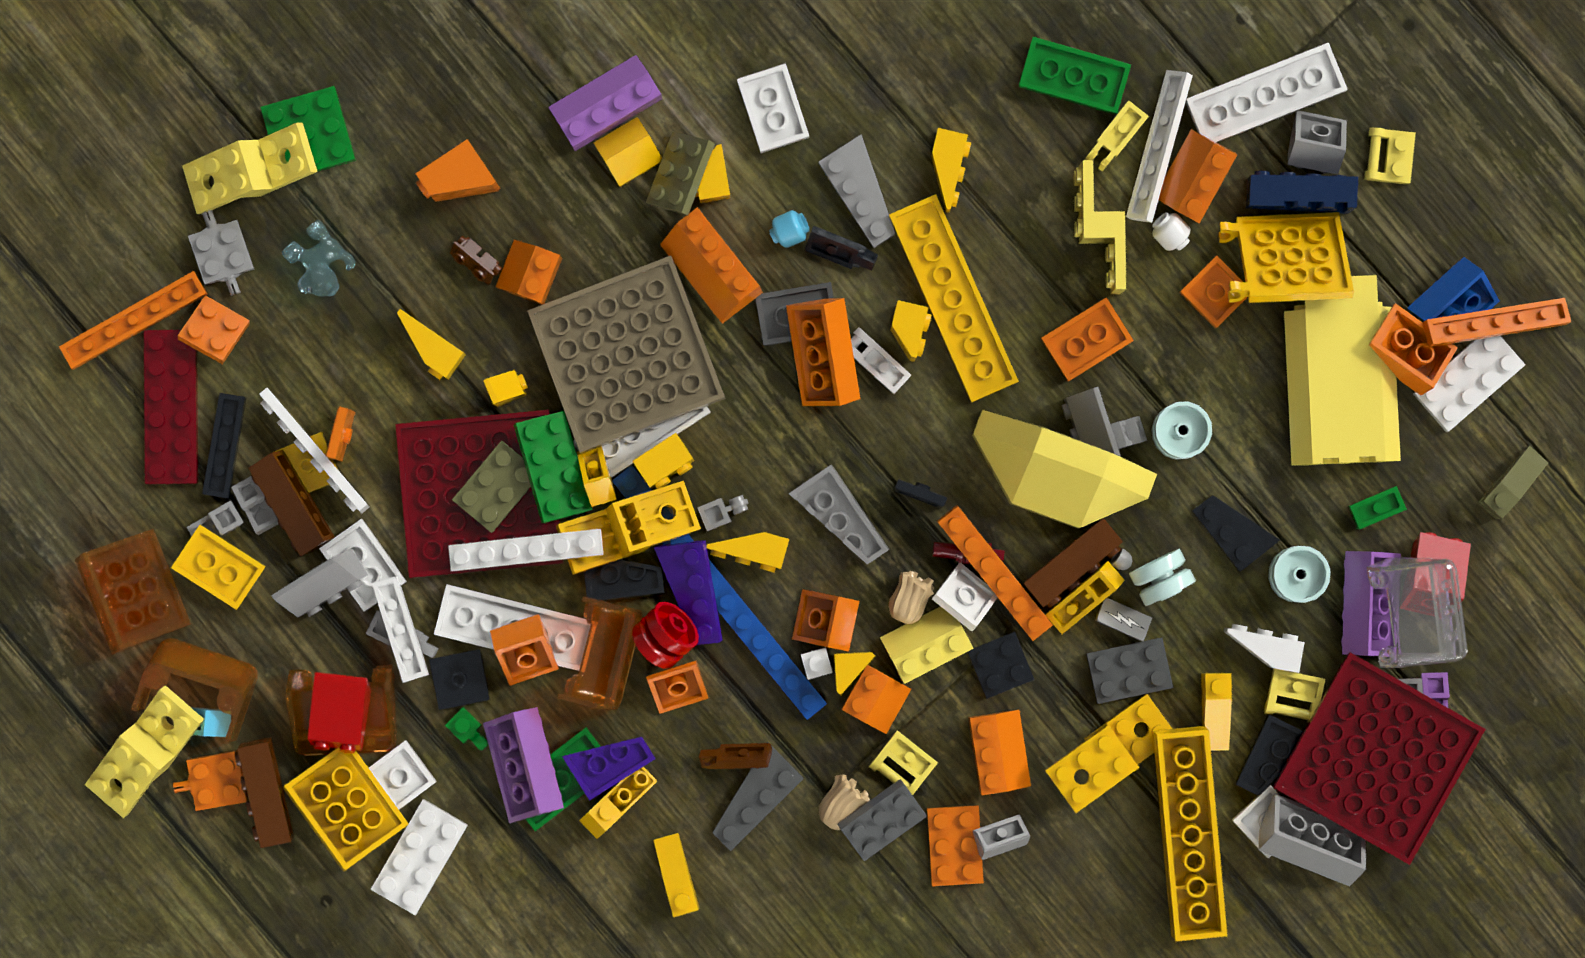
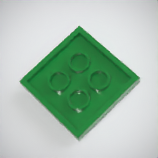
[260,86,356,172]

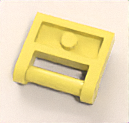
[1364,128,1415,185]
[1264,668,1325,723]
[869,731,938,795]

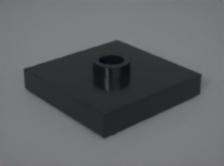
[894,479,947,508]
[429,649,490,710]

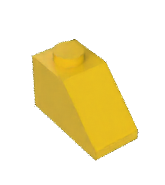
[695,144,730,203]
[483,370,528,407]
[577,446,616,507]

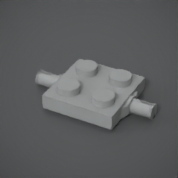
[188,210,254,296]

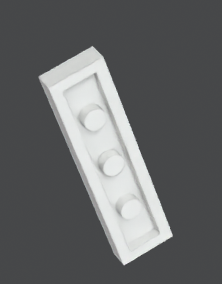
[372,576,429,683]

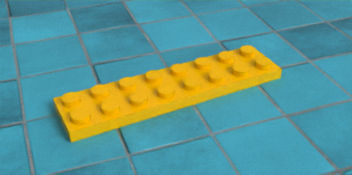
[889,194,1019,403]

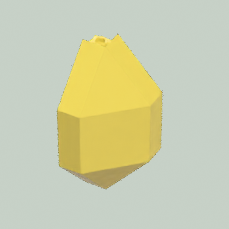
[972,410,1157,529]

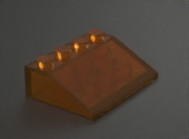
[75,529,191,655]

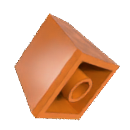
[415,139,501,202]

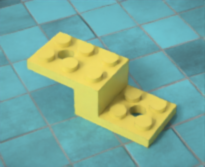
[182,123,317,214]
[1074,160,1126,294]
[85,686,204,818]

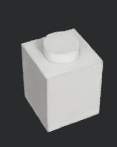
[801,647,833,680]

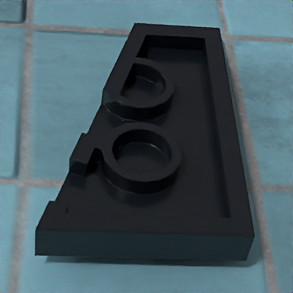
[1192,495,1280,572]
[584,560,665,604]
[1235,715,1304,796]

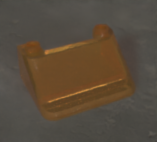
[285,664,397,756]

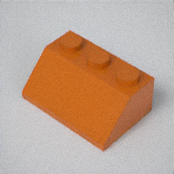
[1158,129,1237,223]
[968,710,1031,795]

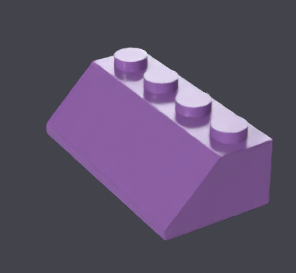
[549,55,662,151]
[1341,551,1401,656]
[483,707,564,823]

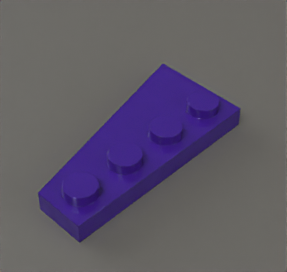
[654,540,722,645]

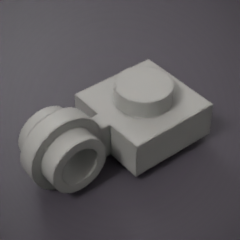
[698,495,749,532]

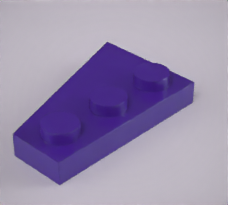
[562,737,656,800]

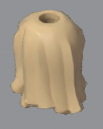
[888,571,934,624]
[819,774,870,830]

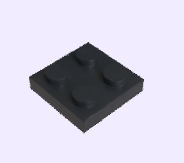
[967,632,1034,699]

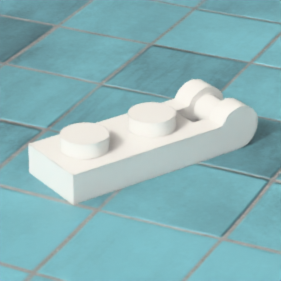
[851,327,911,394]

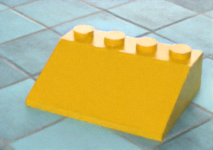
[283,748,409,872]

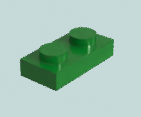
[1348,486,1407,530]

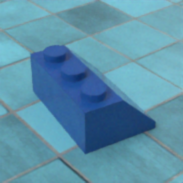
[1407,257,1499,344]

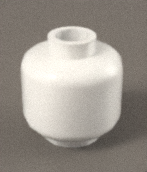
[1152,213,1191,251]

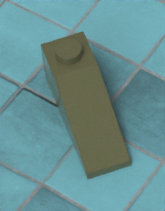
[1477,446,1548,519]

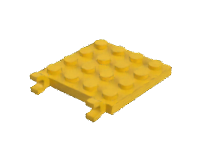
[1218,212,1354,303]

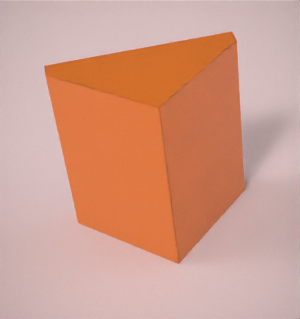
[646,660,708,714]

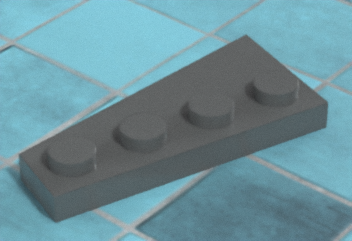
[713,741,804,851]

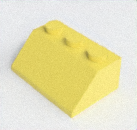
[880,606,973,684]

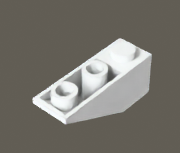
[1224,624,1304,673]

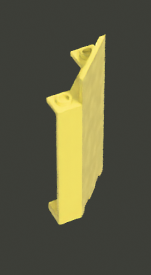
[1284,275,1401,466]

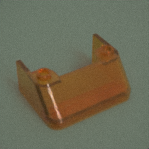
[557,596,642,710]
[131,638,258,742]

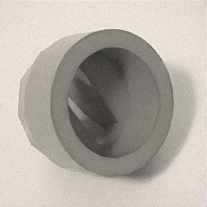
[1110,548,1133,570]

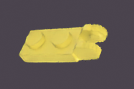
[1086,101,1149,172]

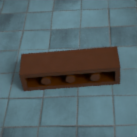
[248,449,335,557]
[1022,518,1123,608]
[235,737,294,848]

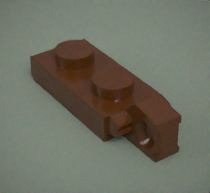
[699,743,773,769]

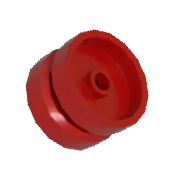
[632,602,699,669]

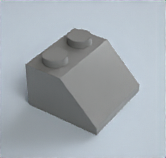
[1288,111,1347,175]

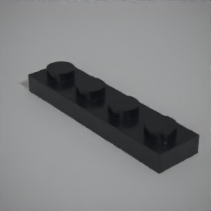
[202,393,247,499]

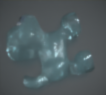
[281,220,355,297]

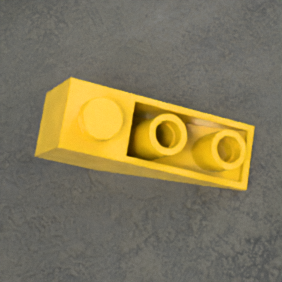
[931,128,971,213]
[707,532,789,573]
[579,767,657,839]

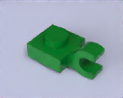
[445,707,489,751]

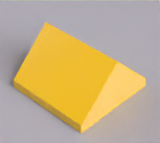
[594,117,662,187]
[834,652,875,695]

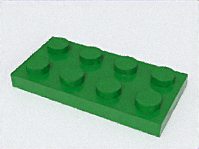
[1018,37,1131,115]
[514,411,592,524]
[526,727,601,831]

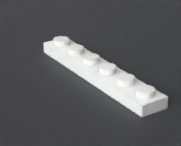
[1126,70,1193,223]
[259,388,369,514]
[449,529,603,571]

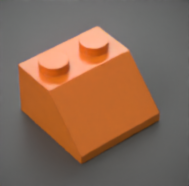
[496,240,562,305]
[792,589,859,652]
[490,614,559,686]
[841,665,911,734]

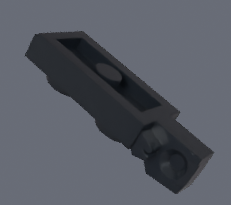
[805,226,878,271]

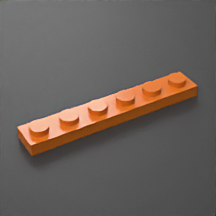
[59,271,208,370]
[1423,298,1571,347]
[937,505,1053,641]

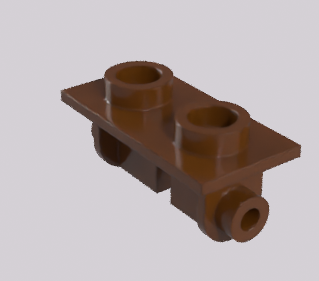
[450,236,502,285]

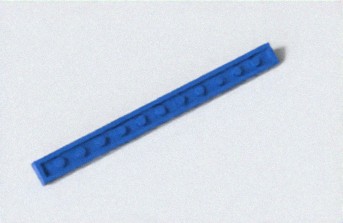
[612,465,827,720]

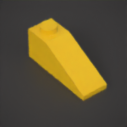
[397,309,466,380]
[1045,561,1125,634]
[1201,673,1232,751]
[654,833,699,917]

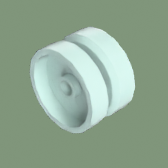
[1152,402,1212,460]
[1268,546,1330,603]
[1129,548,1196,606]

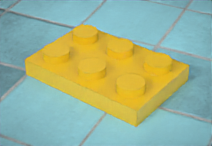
[171,524,265,610]

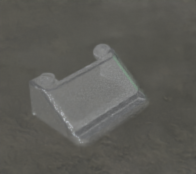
[1366,557,1467,668]

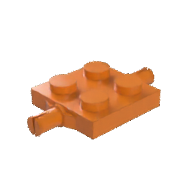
[173,750,248,811]

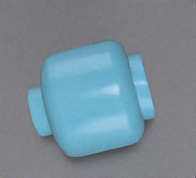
[769,210,809,248]

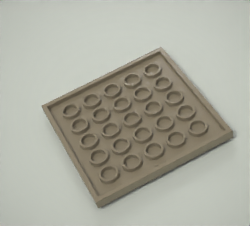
[527,256,726,454]

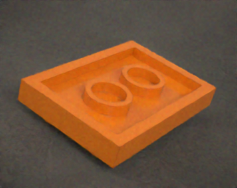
[1041,297,1134,382]
[927,805,984,886]

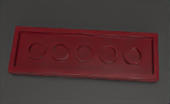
[144,330,198,484]

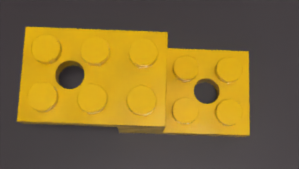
[556,481,701,575]
[1045,694,1172,813]

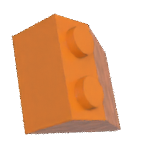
[1369,303,1458,395]

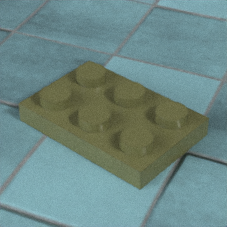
[646,131,715,216]
[452,441,531,533]

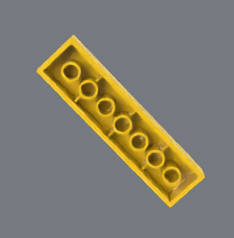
[1153,726,1227,941]

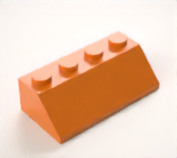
[660,207,763,324]
[786,298,860,406]

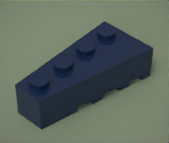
[1246,171,1358,214]

